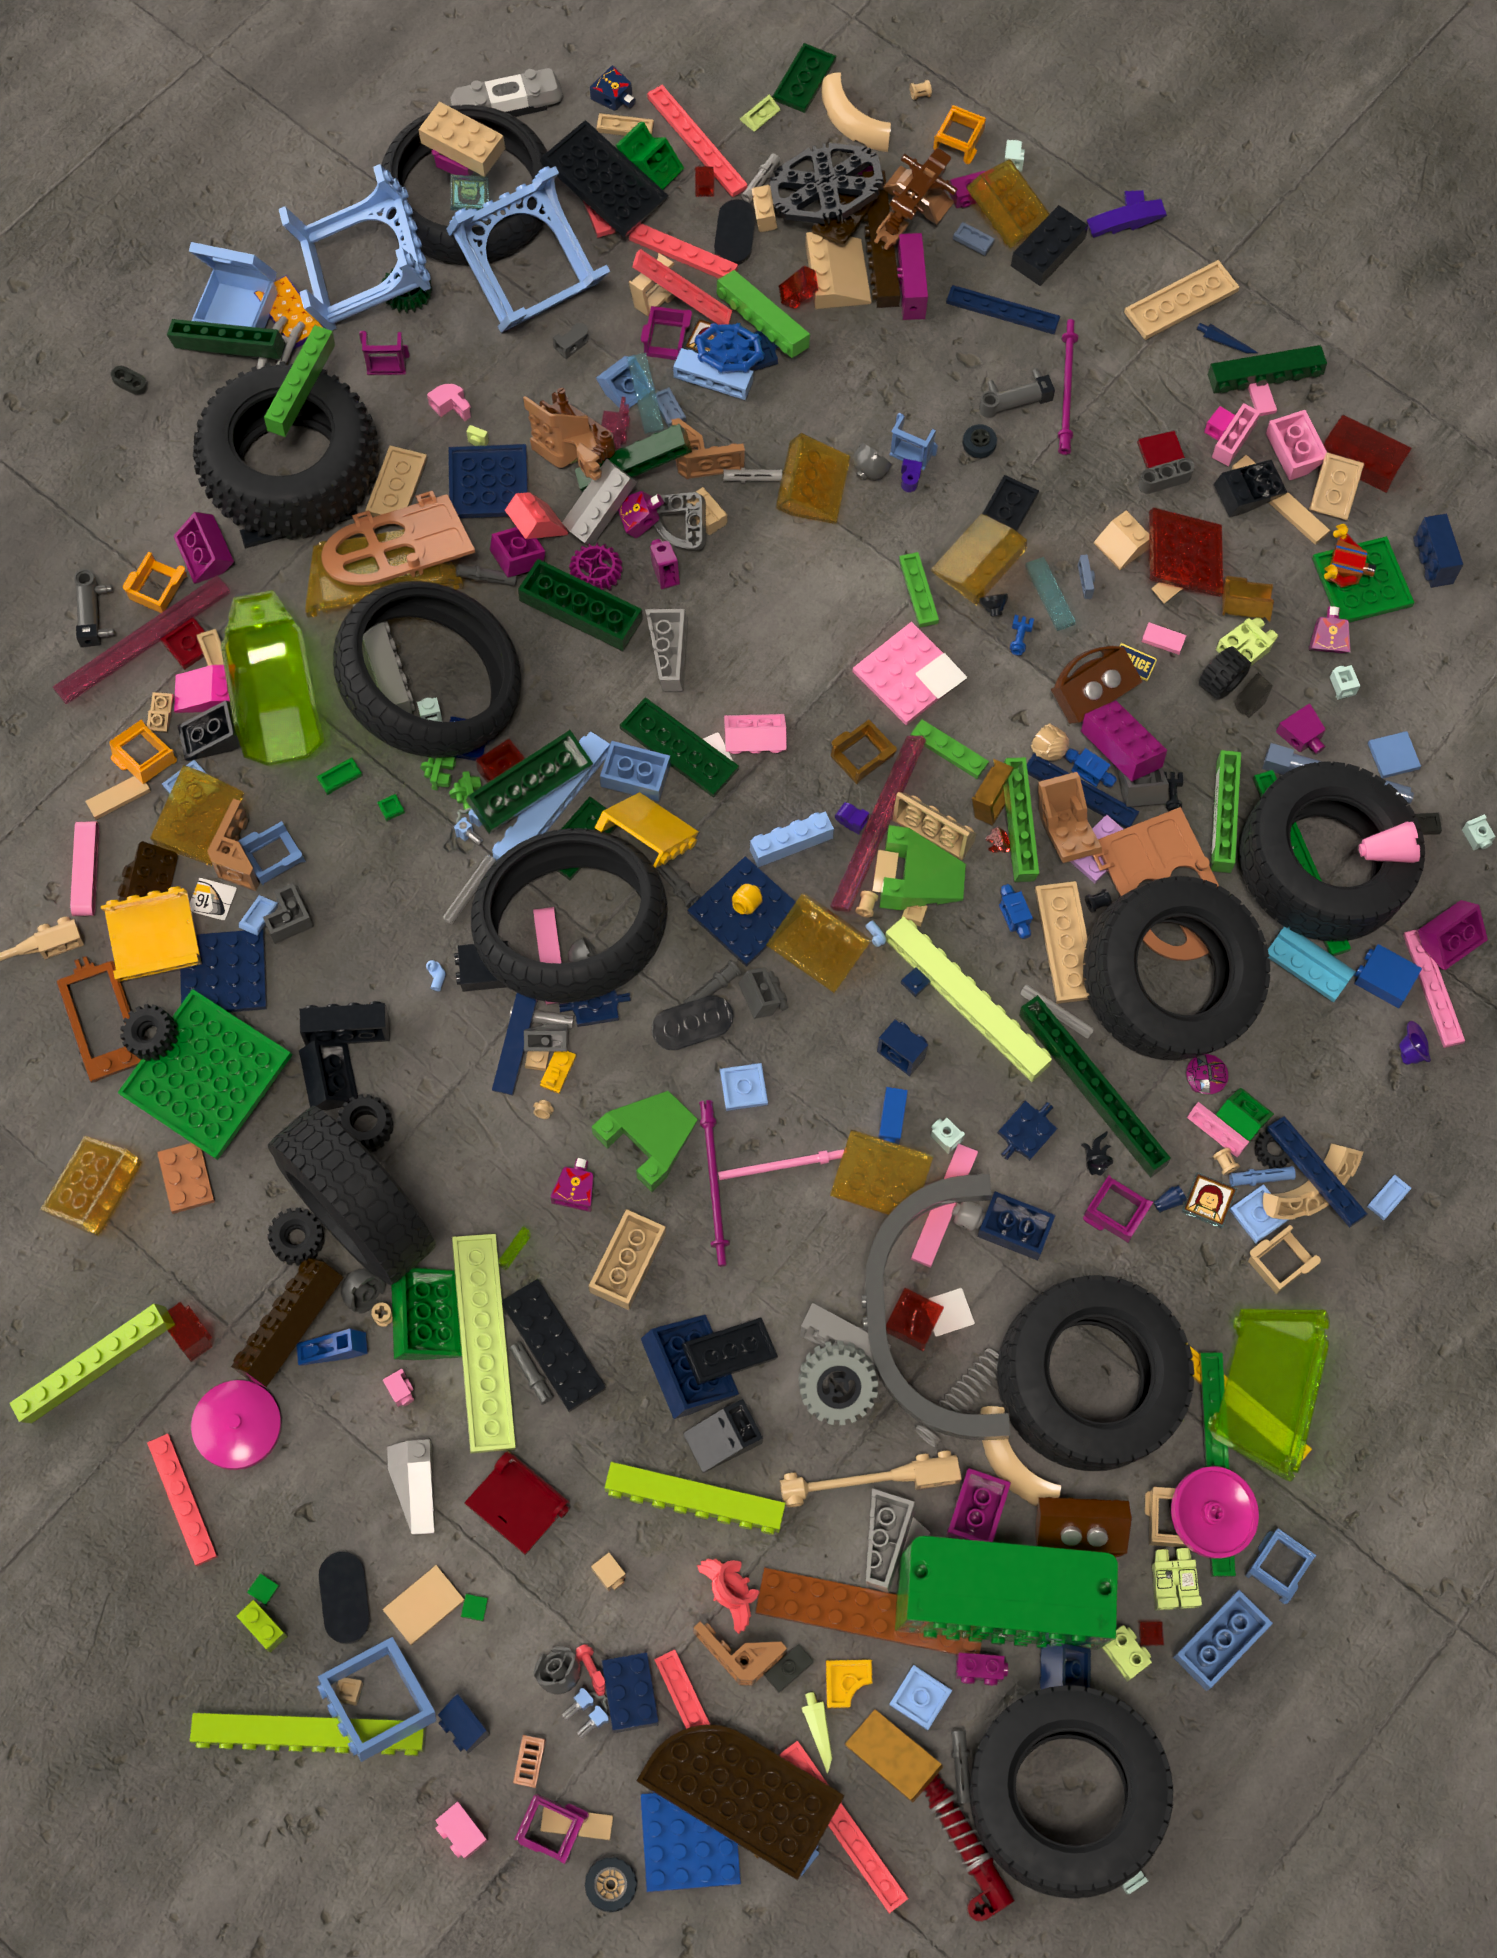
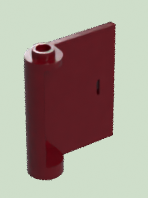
[464,1450,570,1555]

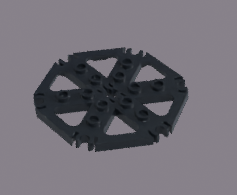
[769,143,885,224]

